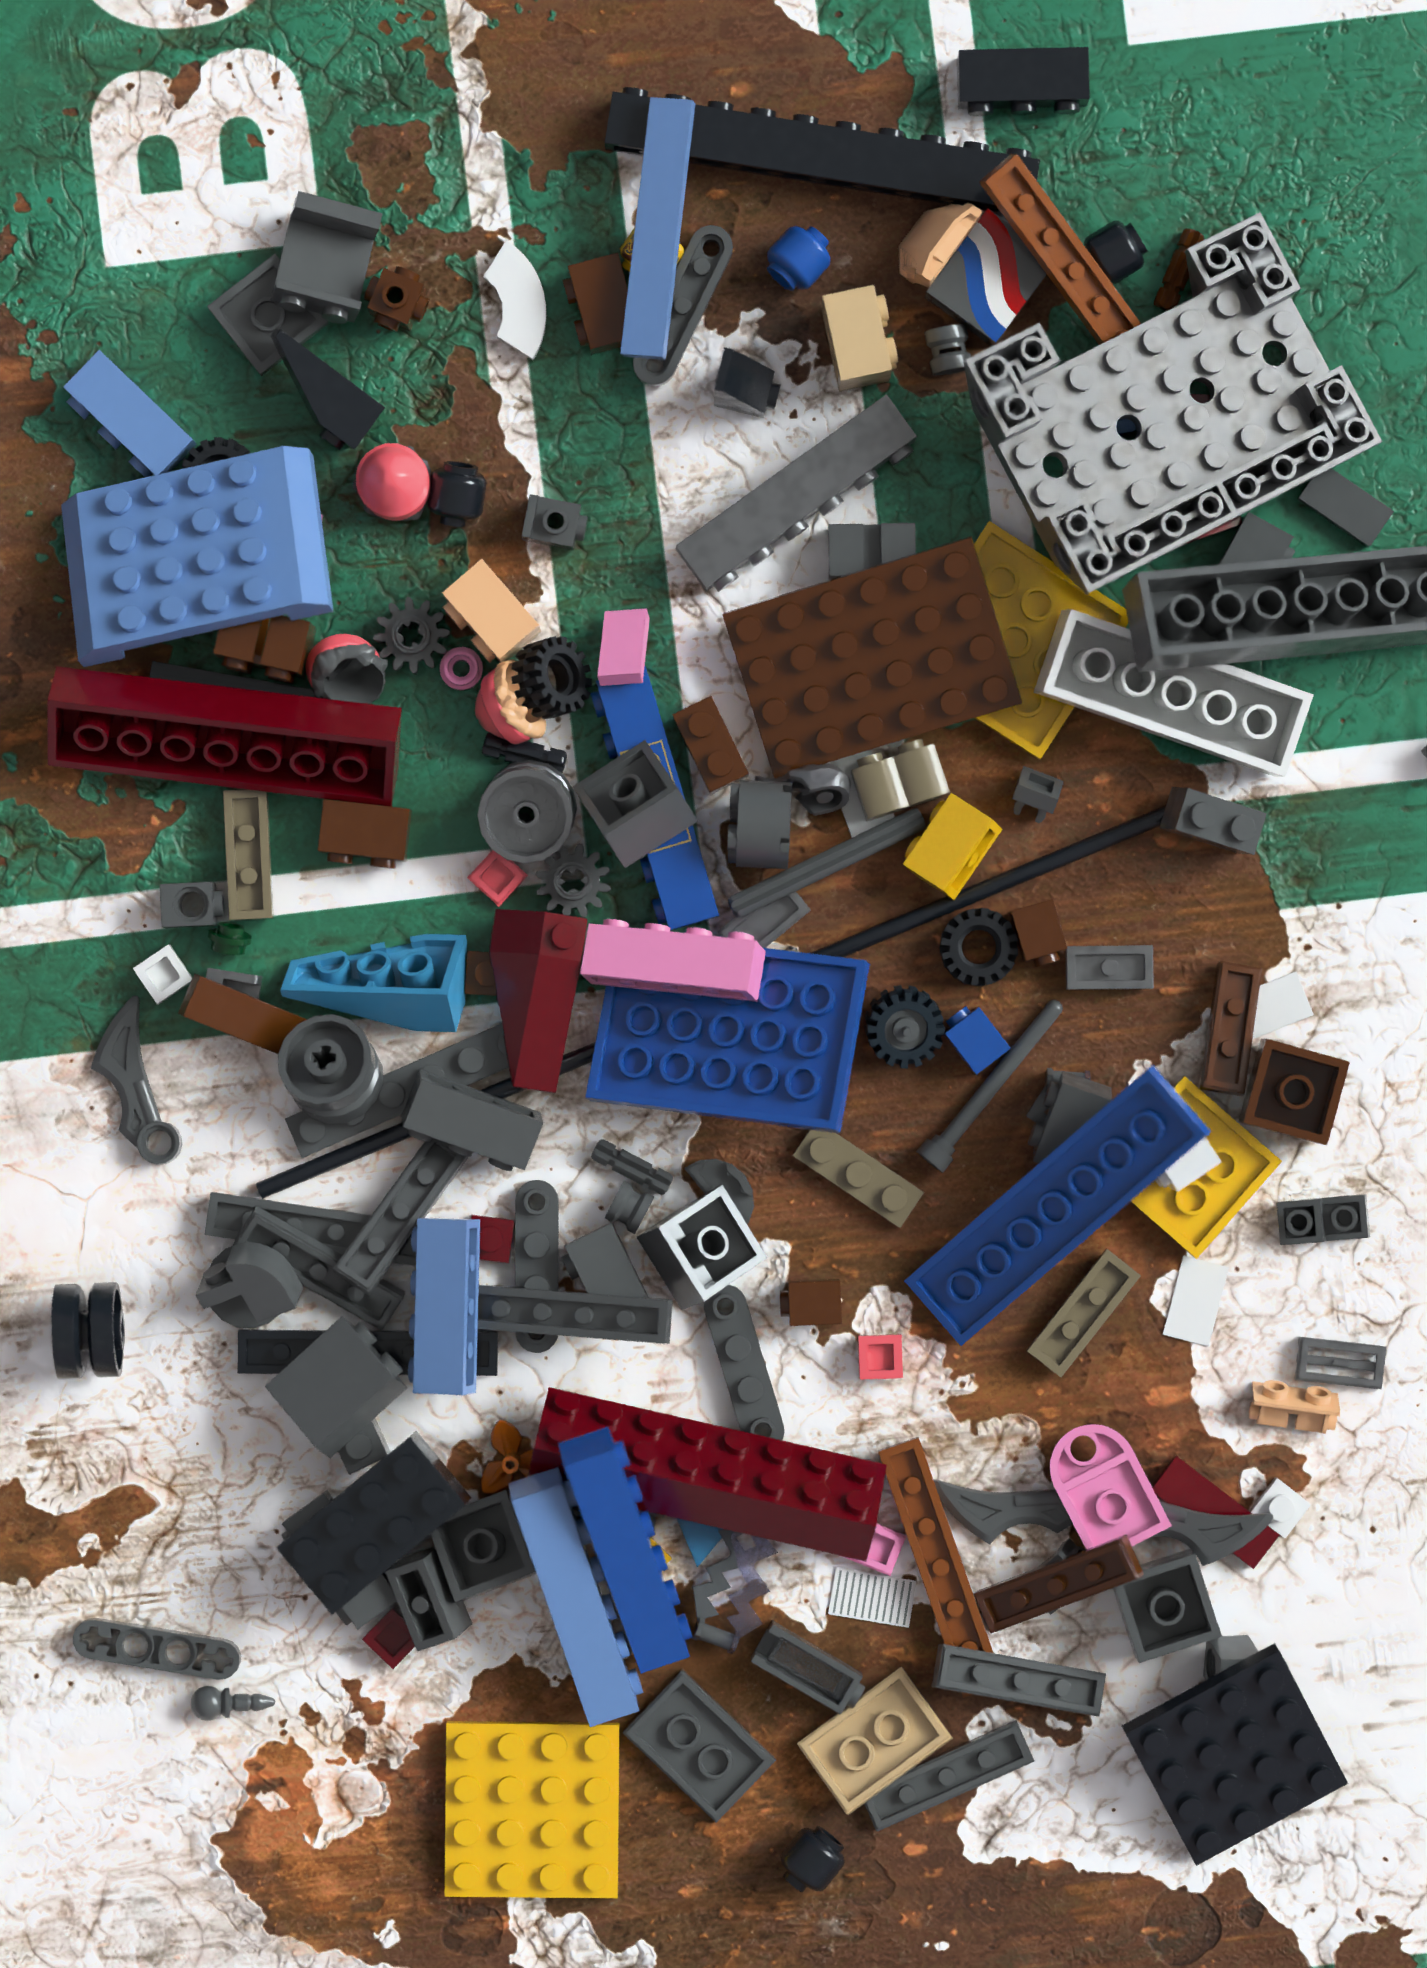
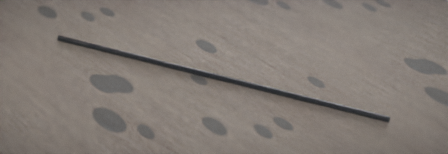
[256,805,1166,1199]

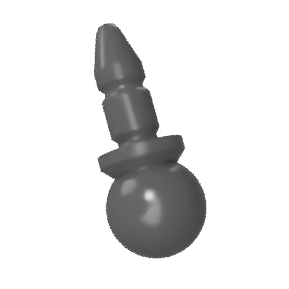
[190,1686,276,1721]

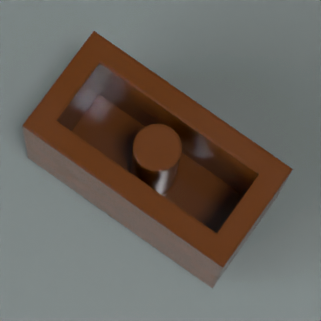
[562,252,628,355]
[672,696,749,795]
[318,799,412,869]

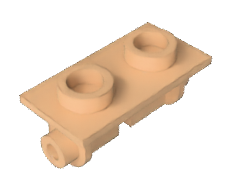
[1248,1380,1340,1434]

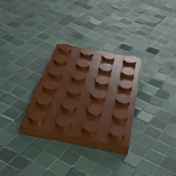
[722,536,1022,779]

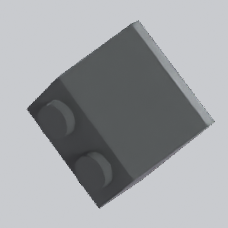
[573,740,698,868]
[637,1185,767,1310]

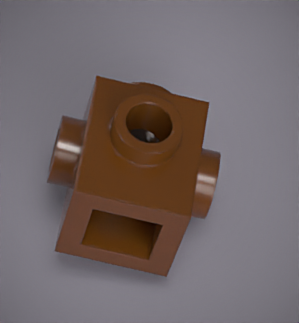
[364,266,430,332]

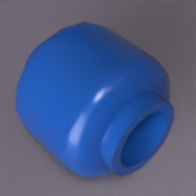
[767,226,831,291]

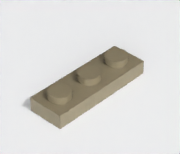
[223,789,274,921]
[792,1130,924,1228]
[1026,1249,1141,1377]

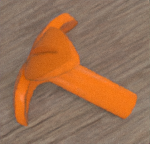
[481,1420,533,1494]

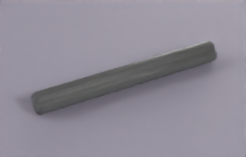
[728,808,926,918]

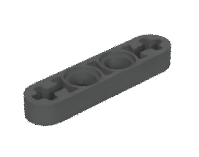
[73,1618,241,1680]

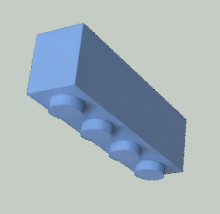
[408,1218,480,1395]

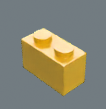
[903,793,1002,900]

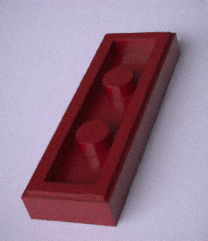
[1152,1455,1280,1569]

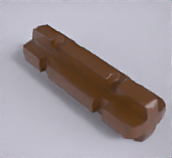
[1154,228,1205,311]

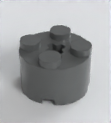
[728,780,792,869]

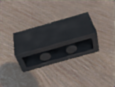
[957,47,1090,116]

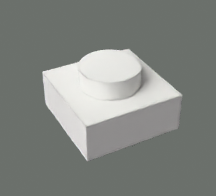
[133,944,193,1004]
[1249,1477,1311,1538]

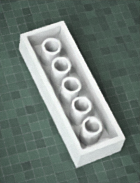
[1034,609,1314,777]

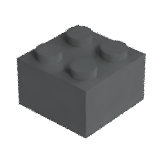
[431,1490,536,1602]
[1113,1549,1222,1663]

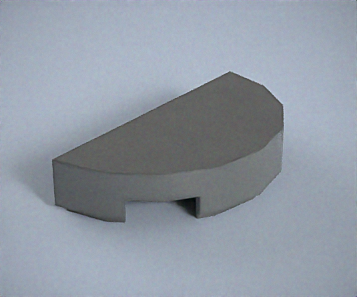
[684,1159,754,1225]

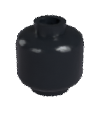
[1084,220,1148,285]
[427,461,487,527]
[781,1826,844,1892]

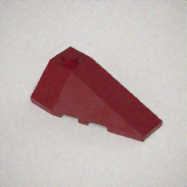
[488,909,588,1094]

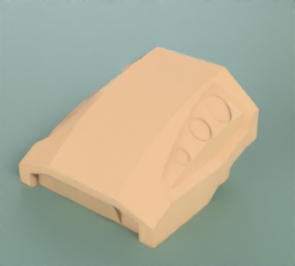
[898,203,983,288]

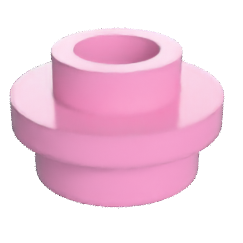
[440,647,483,690]

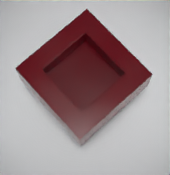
[471,1214,515,1263]
[362,1607,415,1669]

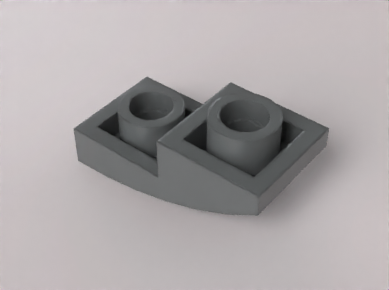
[1276,1194,1370,1245]

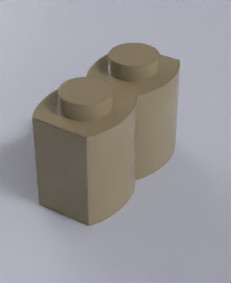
[850,739,950,821]

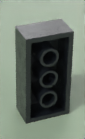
[276,1431,472,1615]

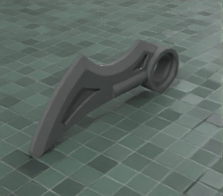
[91,996,183,1165]
[933,1479,1073,1544]
[1152,1501,1274,1566]

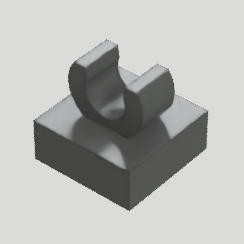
[1012,766,1064,823]

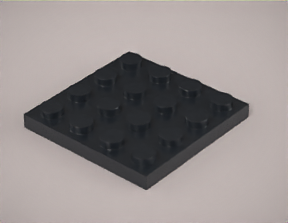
[1121,1643,1348,1866]

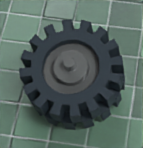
[864,985,945,1069]

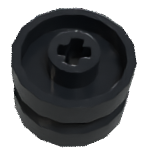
[51,1282,125,1379]

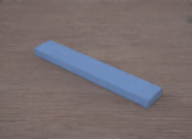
[620,97,695,360]

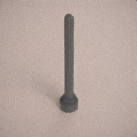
[916,1000,1063,1173]

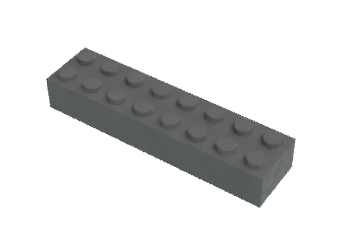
[1122,546,1427,672]

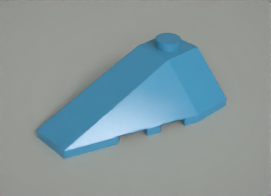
[280,934,467,1032]

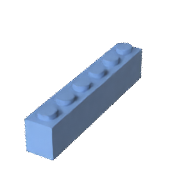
[508,1467,643,1727]

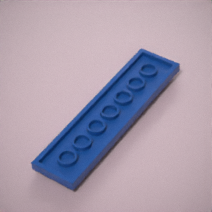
[904,1065,1211,1346]

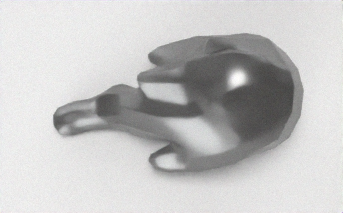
[755,763,851,816]

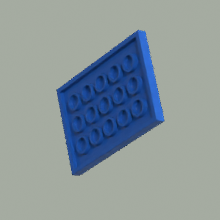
[585,948,870,1134]

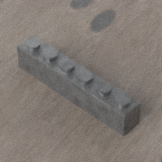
[676,394,917,592]

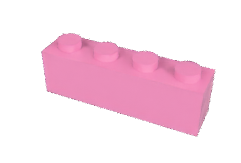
[580,919,766,1002]

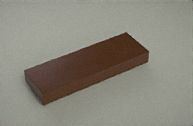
[1199,961,1262,1096]
[178,973,307,1054]

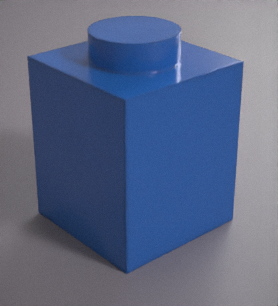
[945,1006,1011,1075]

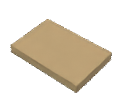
[797,1667,953,1815]

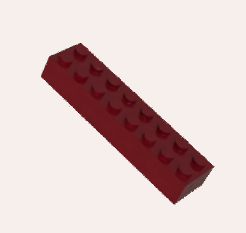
[47,666,402,807]
[528,1387,887,1561]

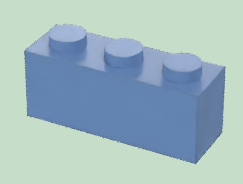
[64,350,197,477]

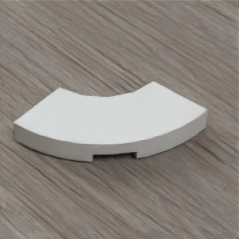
[483,240,547,360]

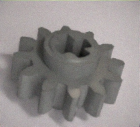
[373,597,451,675]
[535,843,611,918]

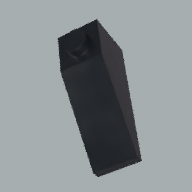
[270,329,385,451]
[714,347,781,418]

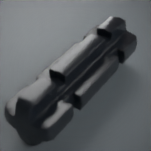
[482,732,567,773]

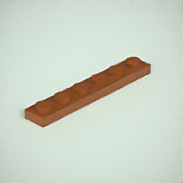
[979,154,1141,345]
[878,1437,993,1698]

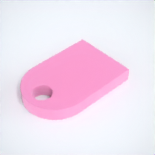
[1050,1424,1172,1549]

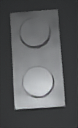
[1065,945,1154,990]

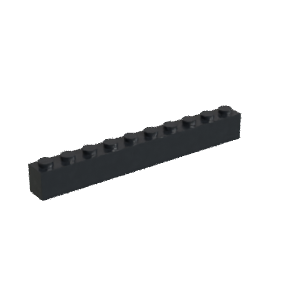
[605,87,1040,212]

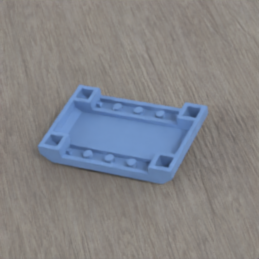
[61,446,333,667]

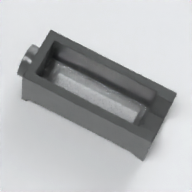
[751,1620,865,1714]

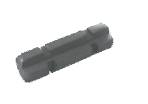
[591,1139,673,1195]

